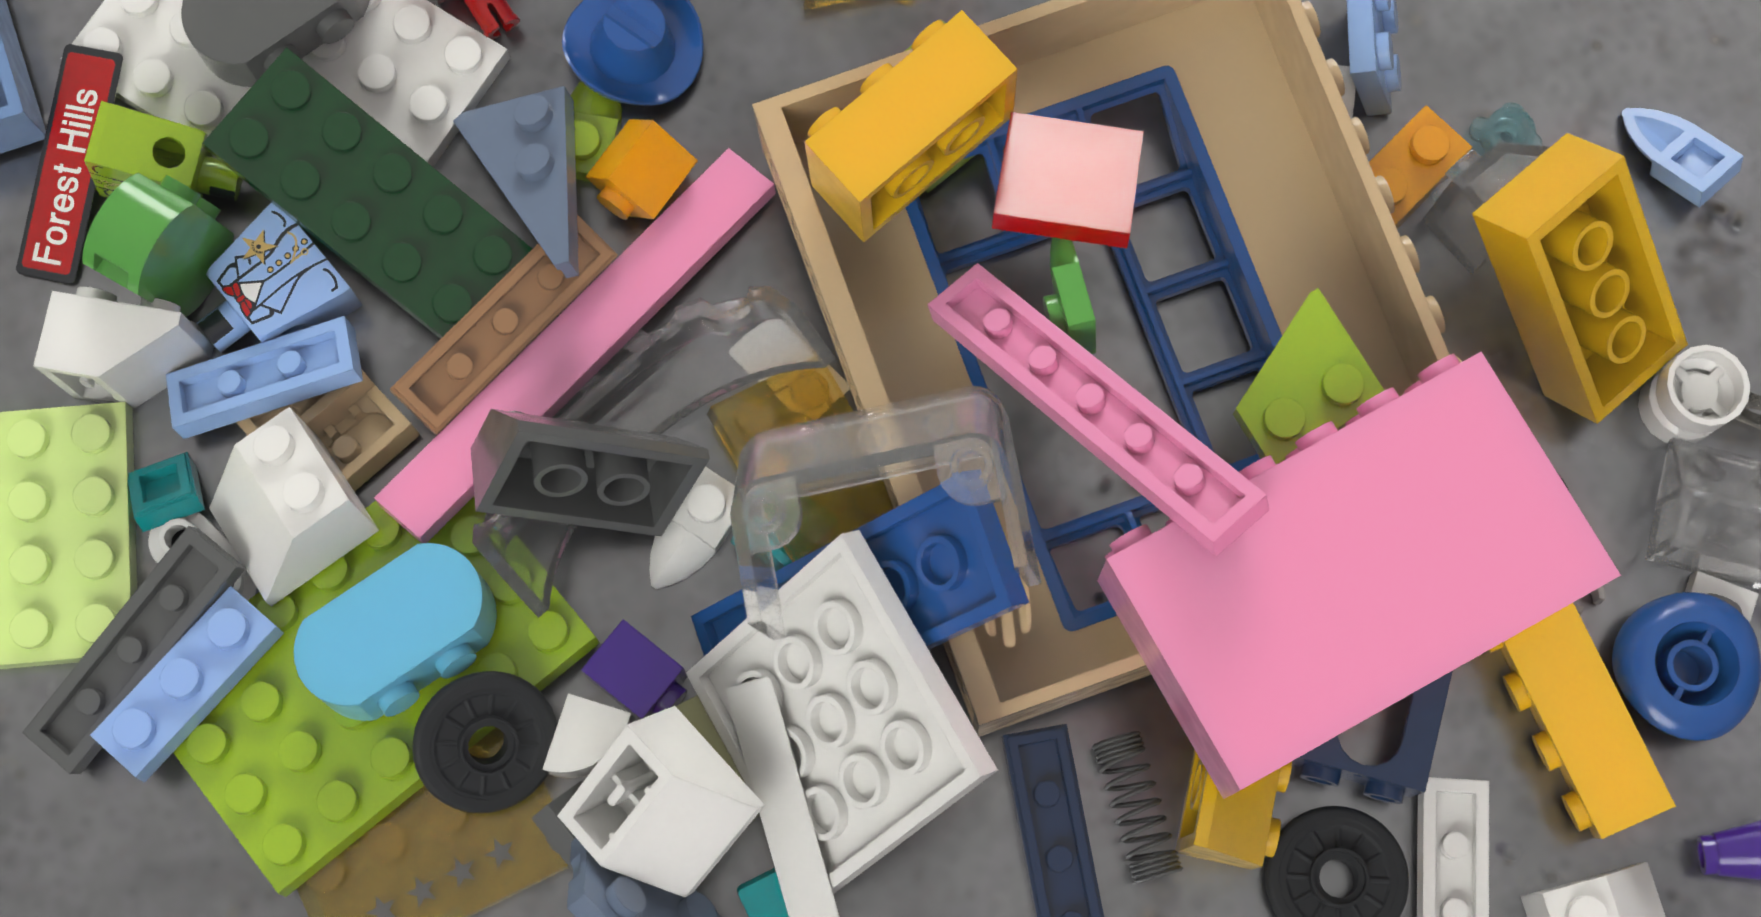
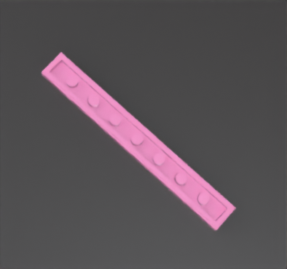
[374,148,776,543]

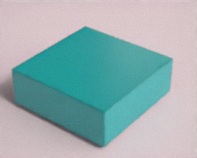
[128,452,205,532]

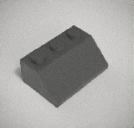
[470,409,710,536]

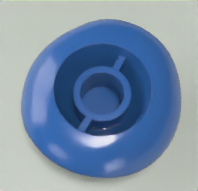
[562,0,703,105]
[1612,592,1761,741]

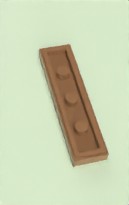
[390,215,618,436]

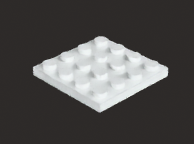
[686,530,998,894]

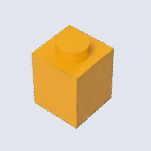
[585,119,698,220]

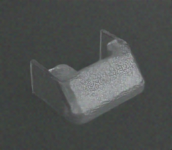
[730,386,1042,640]

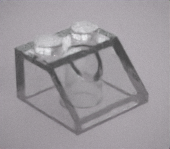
[1422,142,1550,275]

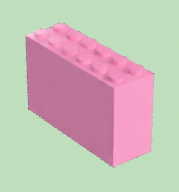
[1097,351,1621,799]

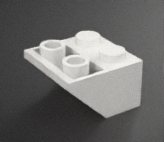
[33,287,214,408]
[557,706,765,897]

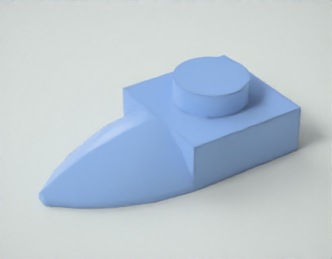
[1622,108,1744,208]

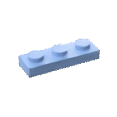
[166,316,363,439]
[90,586,284,783]

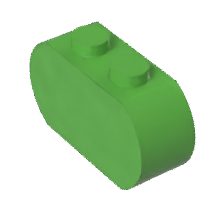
[82,173,234,317]

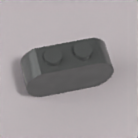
[181,0,370,87]

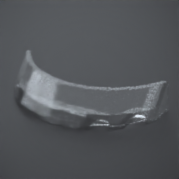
[472,286,836,618]

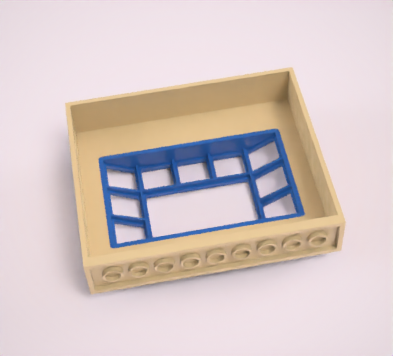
[752,0,1462,737]

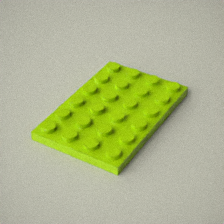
[173,496,600,897]

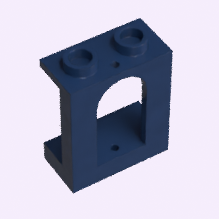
[1292,671,1453,804]

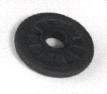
[412,671,557,813]
[1265,806,1409,917]

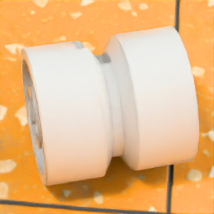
[1638,345,1751,446]

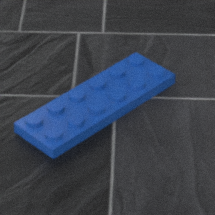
[691,470,1029,656]

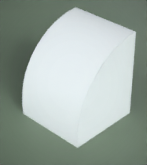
[542,693,636,778]

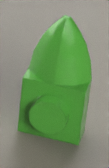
[1043,238,1096,354]

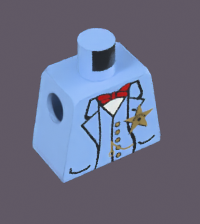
[196,203,362,353]

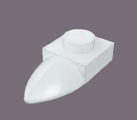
[649,466,752,590]

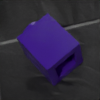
[581,619,688,720]

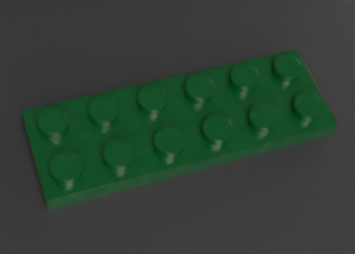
[202,47,584,381]

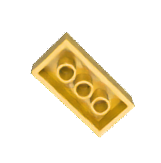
[1472,133,1688,424]

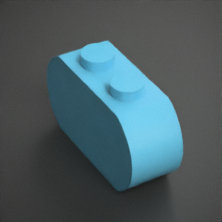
[294,543,497,721]

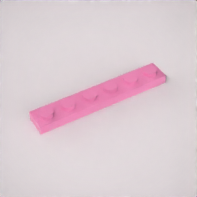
[927,263,1269,557]

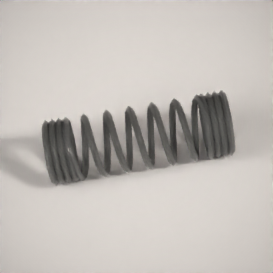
[1092,731,1183,884]

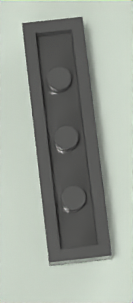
[22,526,246,774]

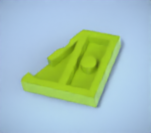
[1233,288,1385,465]

